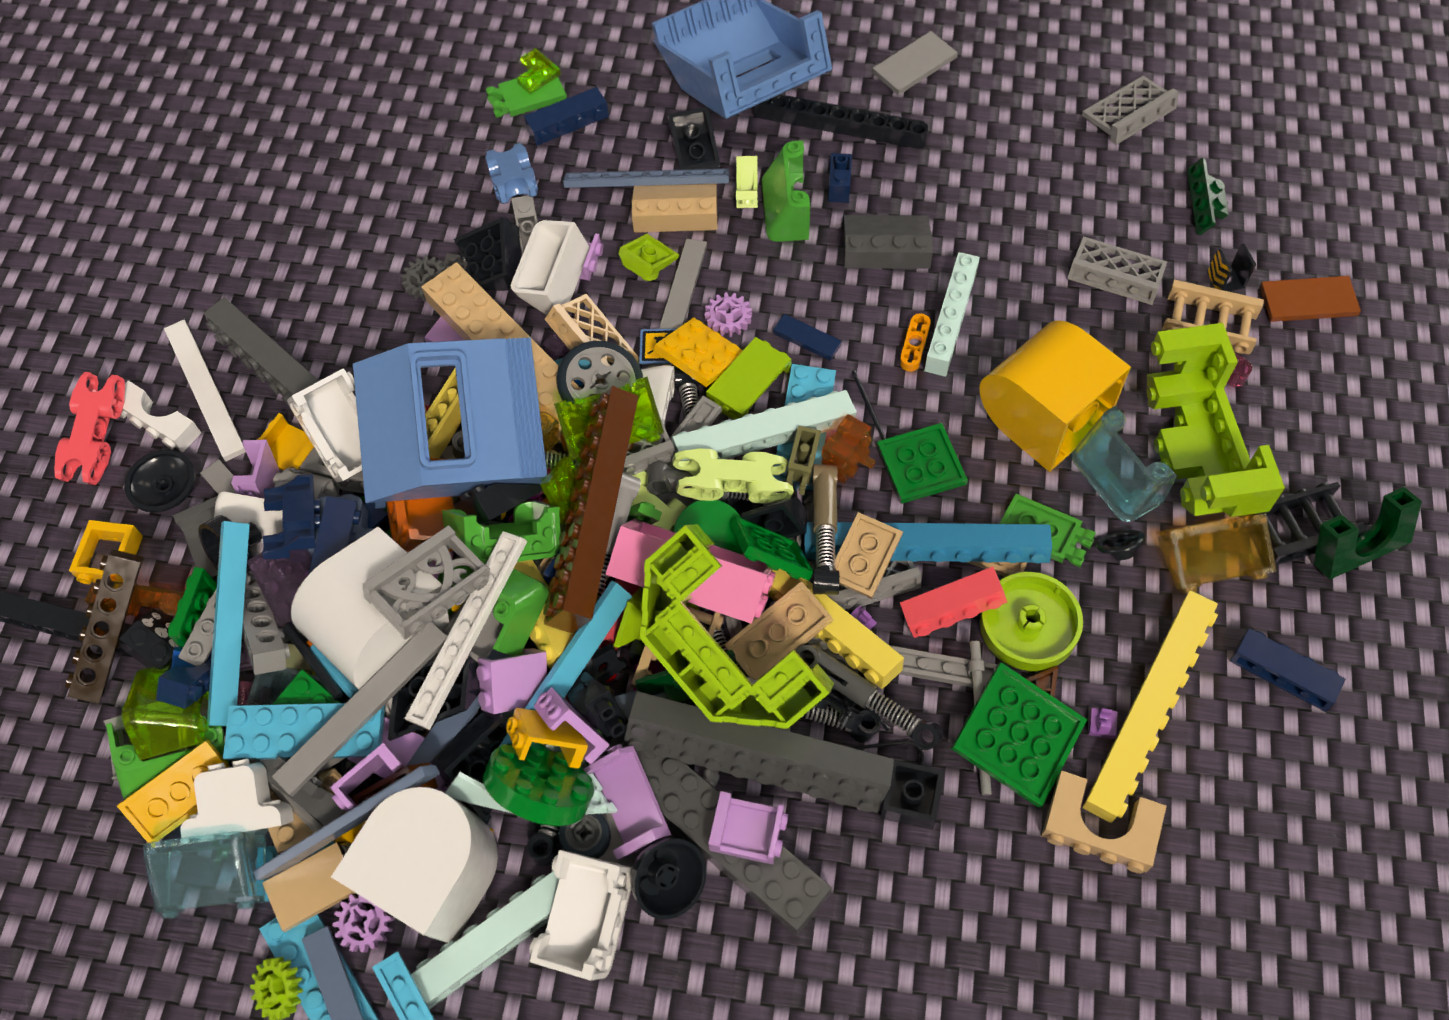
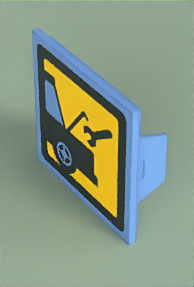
[639,329,676,364]

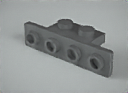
[257,756,346,826]

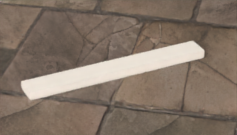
[164,320,246,462]
[404,531,527,730]

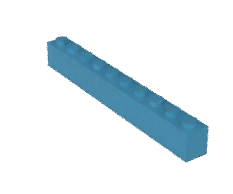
[805,522,1052,563]

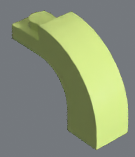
[736,156,758,208]

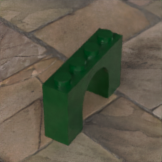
[1314,487,1422,580]

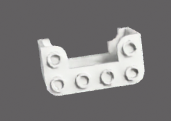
[287,368,362,482]

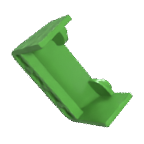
[437,565,549,656]
[106,723,231,799]

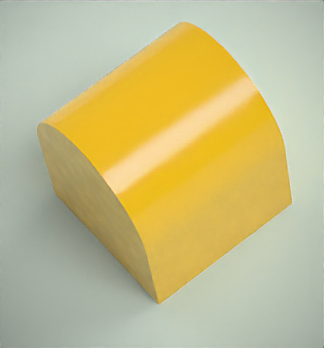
[979,320,1131,472]

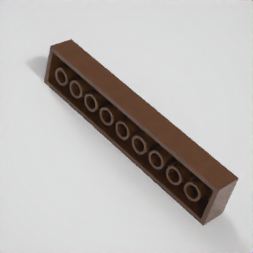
[543,385,639,634]

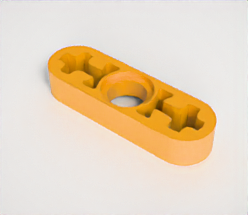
[900,313,931,372]

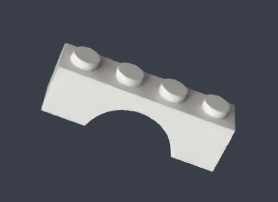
[120,381,201,452]

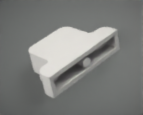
[181,759,294,842]

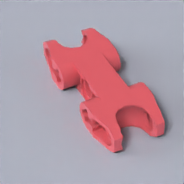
[54,372,125,485]

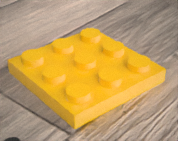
[653,318,743,387]

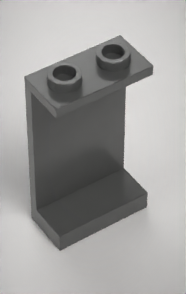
[173,496,218,583]

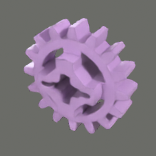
[705,292,752,337]
[333,894,394,953]

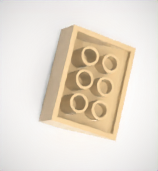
[632,184,718,233]

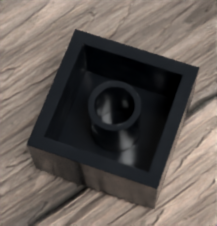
[881,760,945,830]

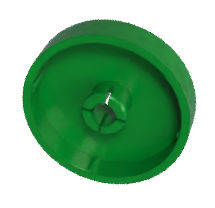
[483,742,594,826]

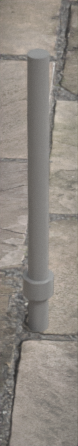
[969,641,992,795]

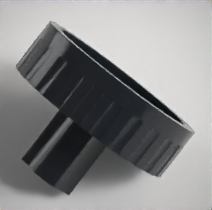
[198,515,263,573]

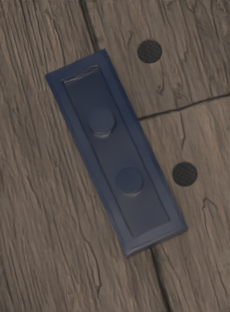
[773,314,842,361]

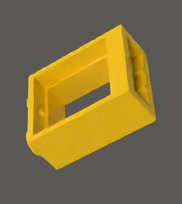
[69,520,143,585]

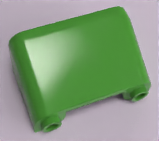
[762,141,810,242]
[442,501,561,565]

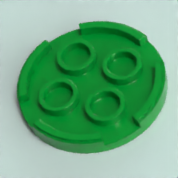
[673,500,742,554]

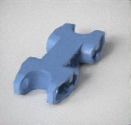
[485,143,538,204]

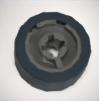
[559,814,611,859]

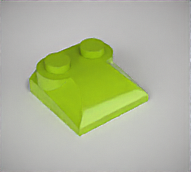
[619,234,679,281]
[614,586,644,648]

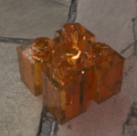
[821,414,876,484]

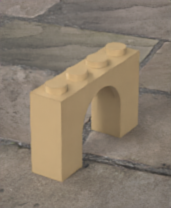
[1041,771,1166,873]

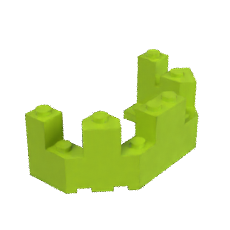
[1146,323,1285,517]
[640,524,834,729]

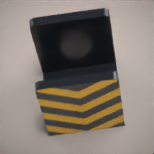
[1207,243,1256,292]

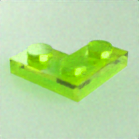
[517,48,561,94]

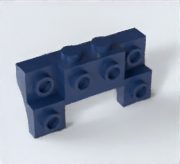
[262,474,320,560]

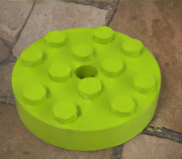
[980,572,1083,671]

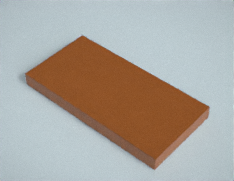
[1260,276,1361,322]

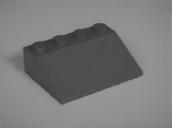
[844,215,933,269]

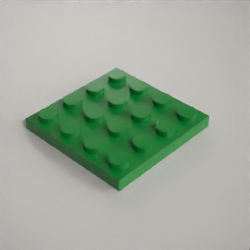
[950,663,1087,808]

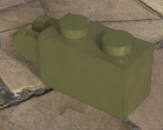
[786,425,821,495]

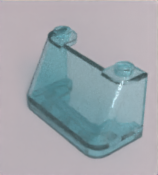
[1072,406,1177,522]
[143,831,266,919]

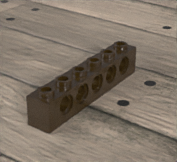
[65,549,144,704]

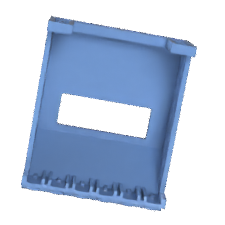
[651,0,832,119]
[353,337,548,509]

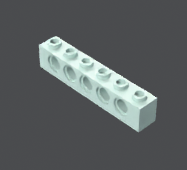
[925,252,980,377]

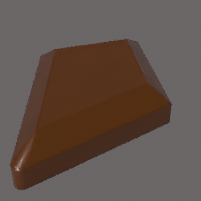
[1027,666,1058,697]

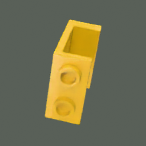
[257,413,314,471]
[506,707,588,768]

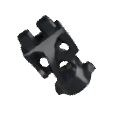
[567,643,628,738]

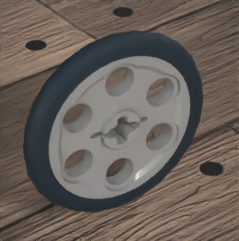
[556,341,644,421]

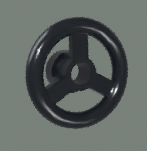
[1097,530,1146,560]

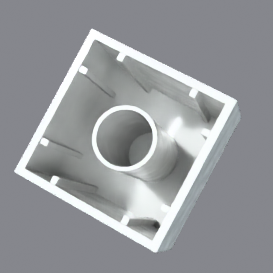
[291,527,450,690]
[331,787,498,943]

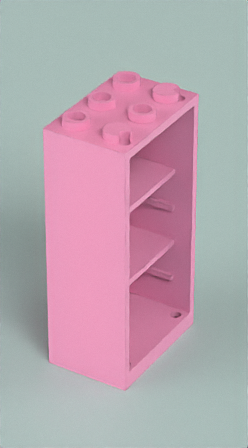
[606,519,776,624]

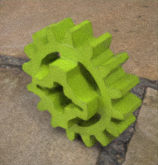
[250,956,303,1020]

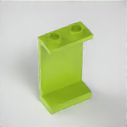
[706,337,791,420]

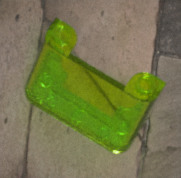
[554,376,664,464]
[122,668,209,760]

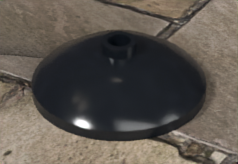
[124,450,196,513]

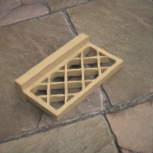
[545,294,639,385]

